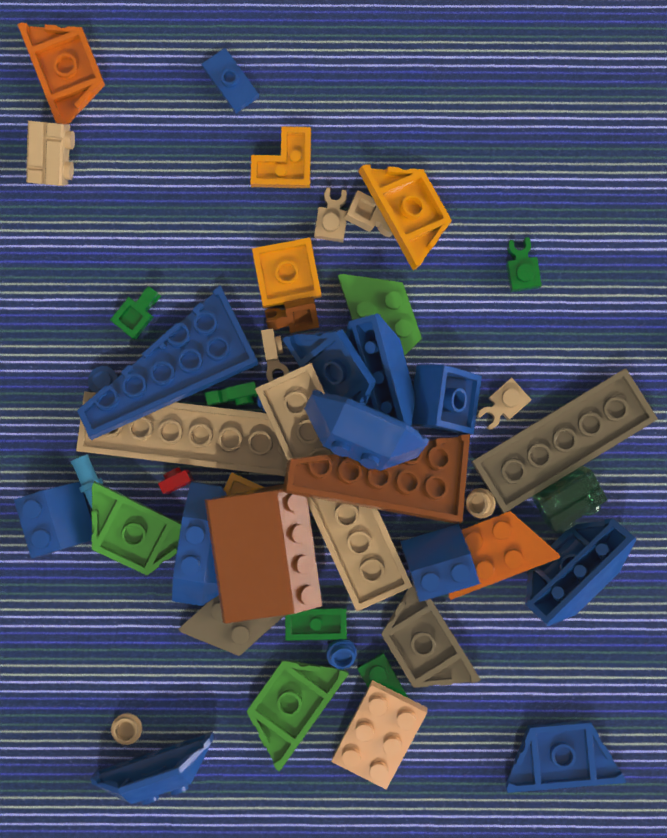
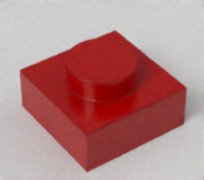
[158,467,194,494]

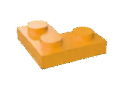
[251,126,311,188]

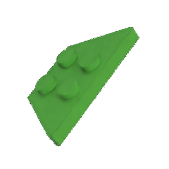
[338,274,422,355]
[92,481,181,575]
[246,659,349,772]

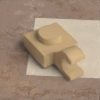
[261,328,289,382]

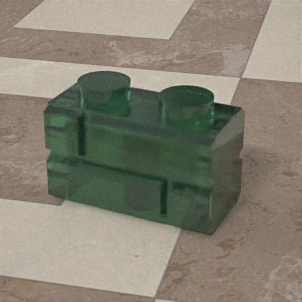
[531,465,608,532]

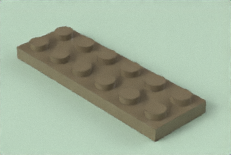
[471,368,658,513]

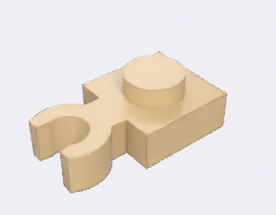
[314,187,347,242]
[344,190,393,237]
[476,378,532,430]

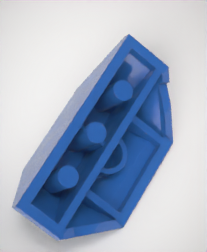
[346,313,416,426]
[304,390,429,471]
[172,481,227,606]
[525,518,636,627]
[90,731,214,805]

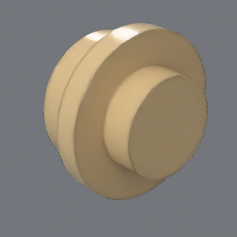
[466,488,496,519]
[111,713,142,745]

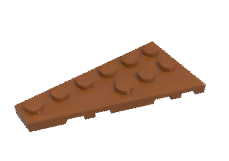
[283,434,470,524]

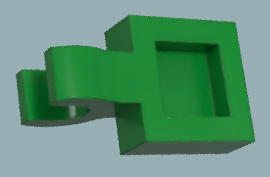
[110,286,161,340]

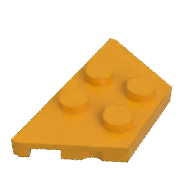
[358,164,452,270]

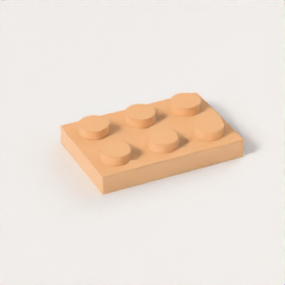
[331,680,428,789]

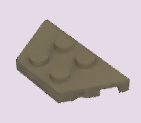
[381,582,481,688]
[178,595,285,656]

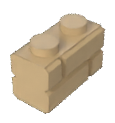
[26,121,75,186]

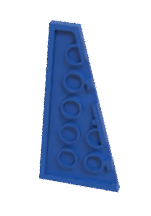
[77,285,258,440]

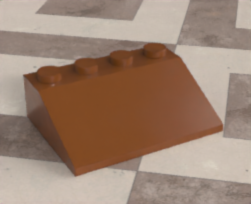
[205,484,322,624]

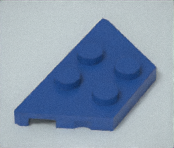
[282,329,376,406]
[505,720,626,793]

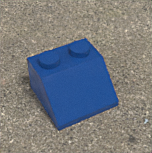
[412,364,482,435]
[14,482,92,559]
[400,524,480,602]

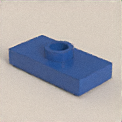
[201,48,259,114]

